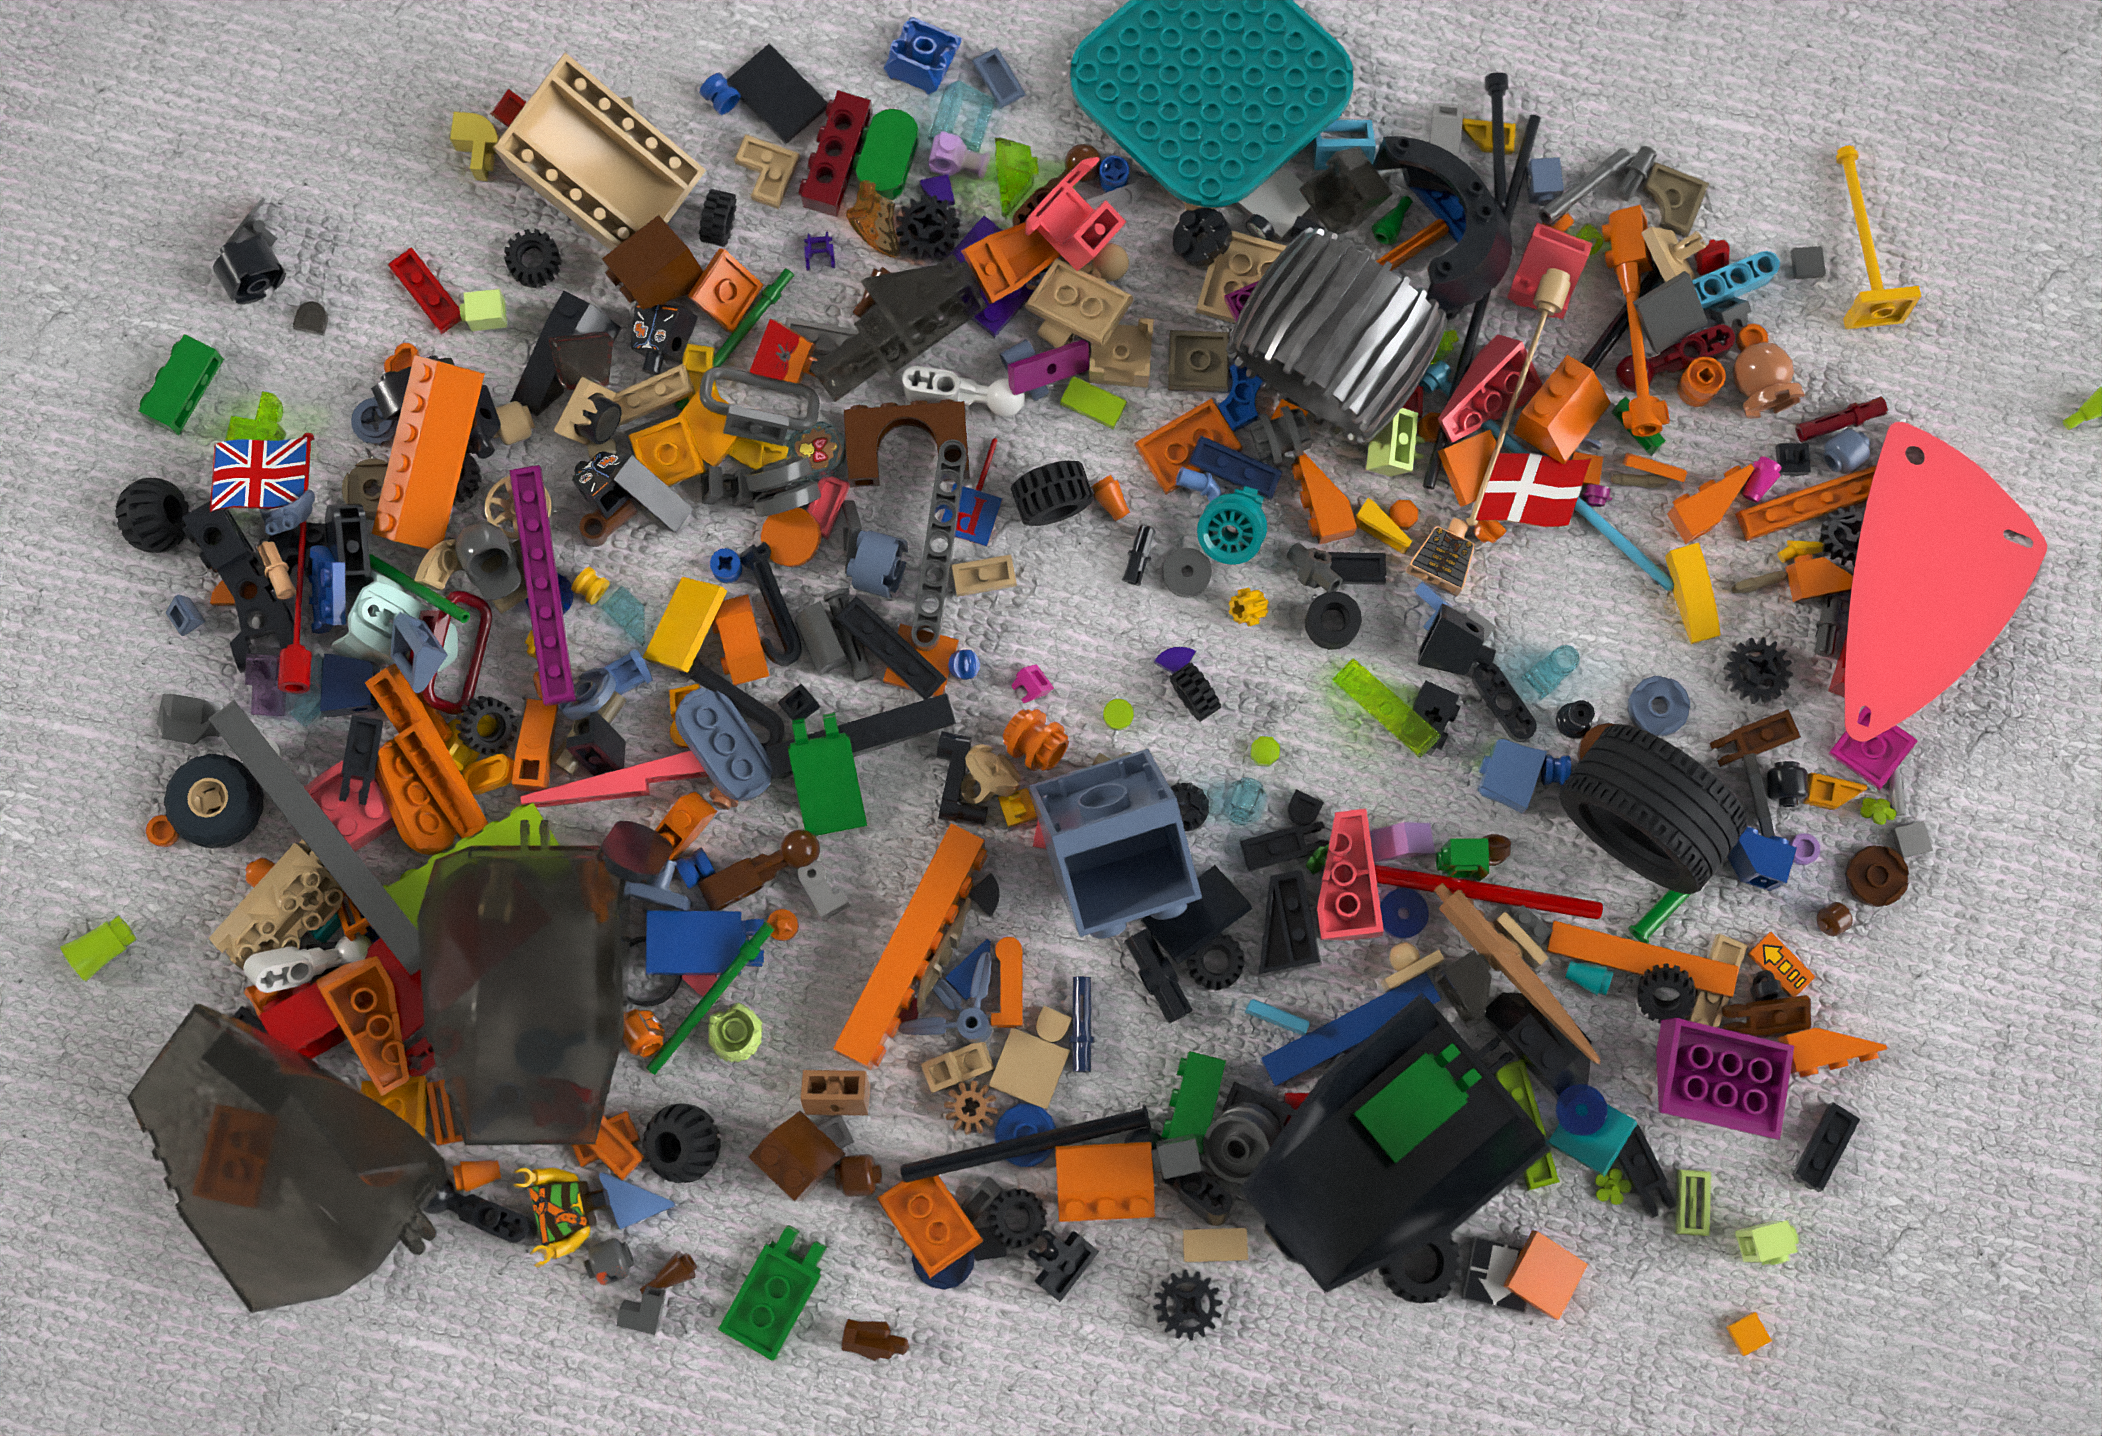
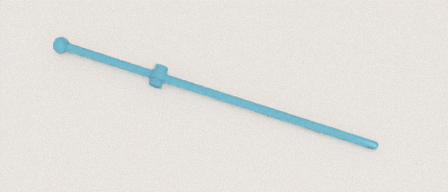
[1419,360,1674,591]

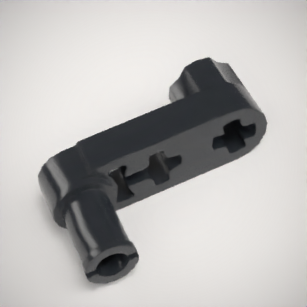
[936,731,988,826]

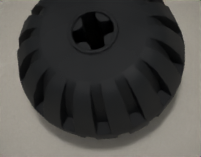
[115,478,190,553]
[642,1103,721,1183]

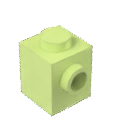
[460,289,507,331]

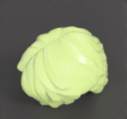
[708,1003,763,1062]

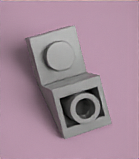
[1429,103,1463,157]

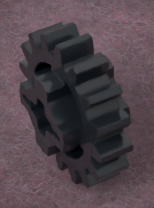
[896,195,960,260]
[1819,506,1866,567]
[1723,637,1793,704]
[1153,1270,1223,1341]

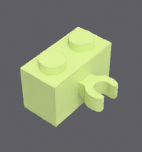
[1366,408,1425,477]

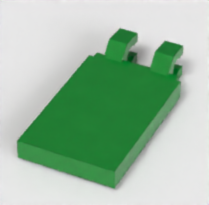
[788,712,867,836]
[1353,1043,1482,1164]
[718,1225,827,1361]

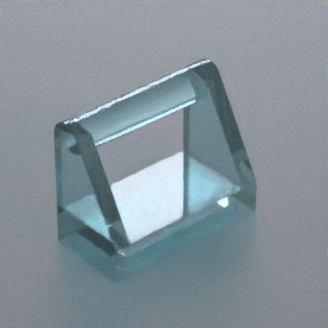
[928,80,996,153]

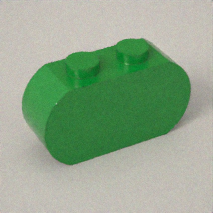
[853,109,919,202]

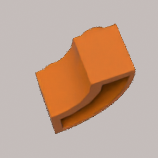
[711,594,769,685]

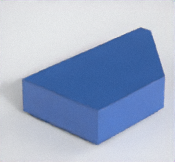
[945,938,991,1001]

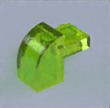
[225,391,287,441]

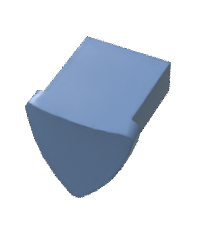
[1414,581,1453,631]
[603,649,653,695]

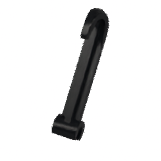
[740,542,802,666]
[678,658,785,751]

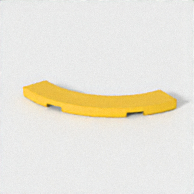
[682,344,790,470]

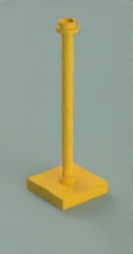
[1836,145,1922,329]

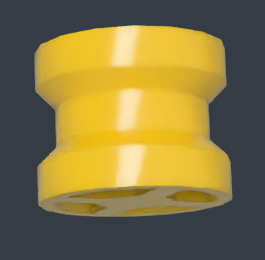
[571,566,610,605]

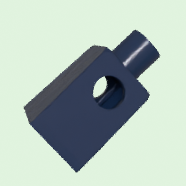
[320,653,380,717]

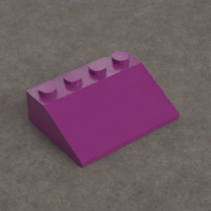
[1656,1018,1794,1140]

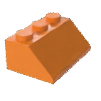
[1513,354,1611,464]
[1055,1142,1155,1222]

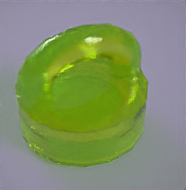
[1575,223,1603,256]

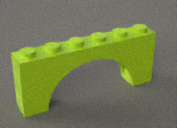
[383,803,574,953]

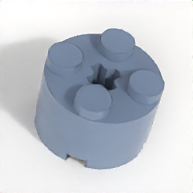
[847,530,908,599]

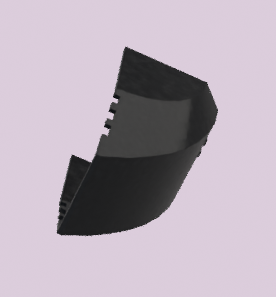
[1240,992,1551,1294]

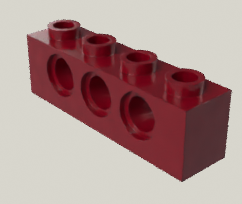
[798,90,873,217]

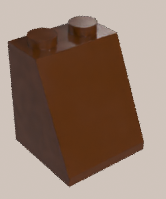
[602,215,704,310]
[748,1110,846,1202]

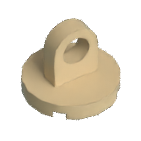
[961,744,1021,804]

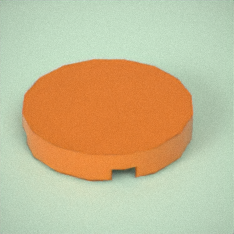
[761,507,822,568]

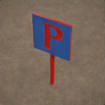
[941,438,1003,547]

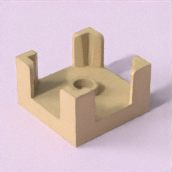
[1088,318,1154,388]

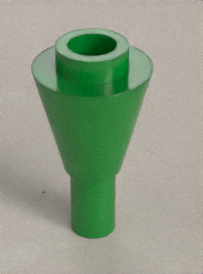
[1371,195,1413,245]

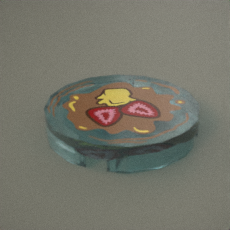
[786,422,846,481]

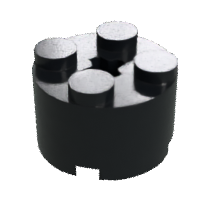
[213,235,286,305]

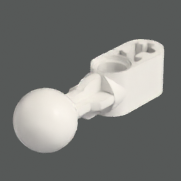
[902,366,1025,417]
[243,933,373,993]

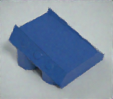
[884,16,962,95]

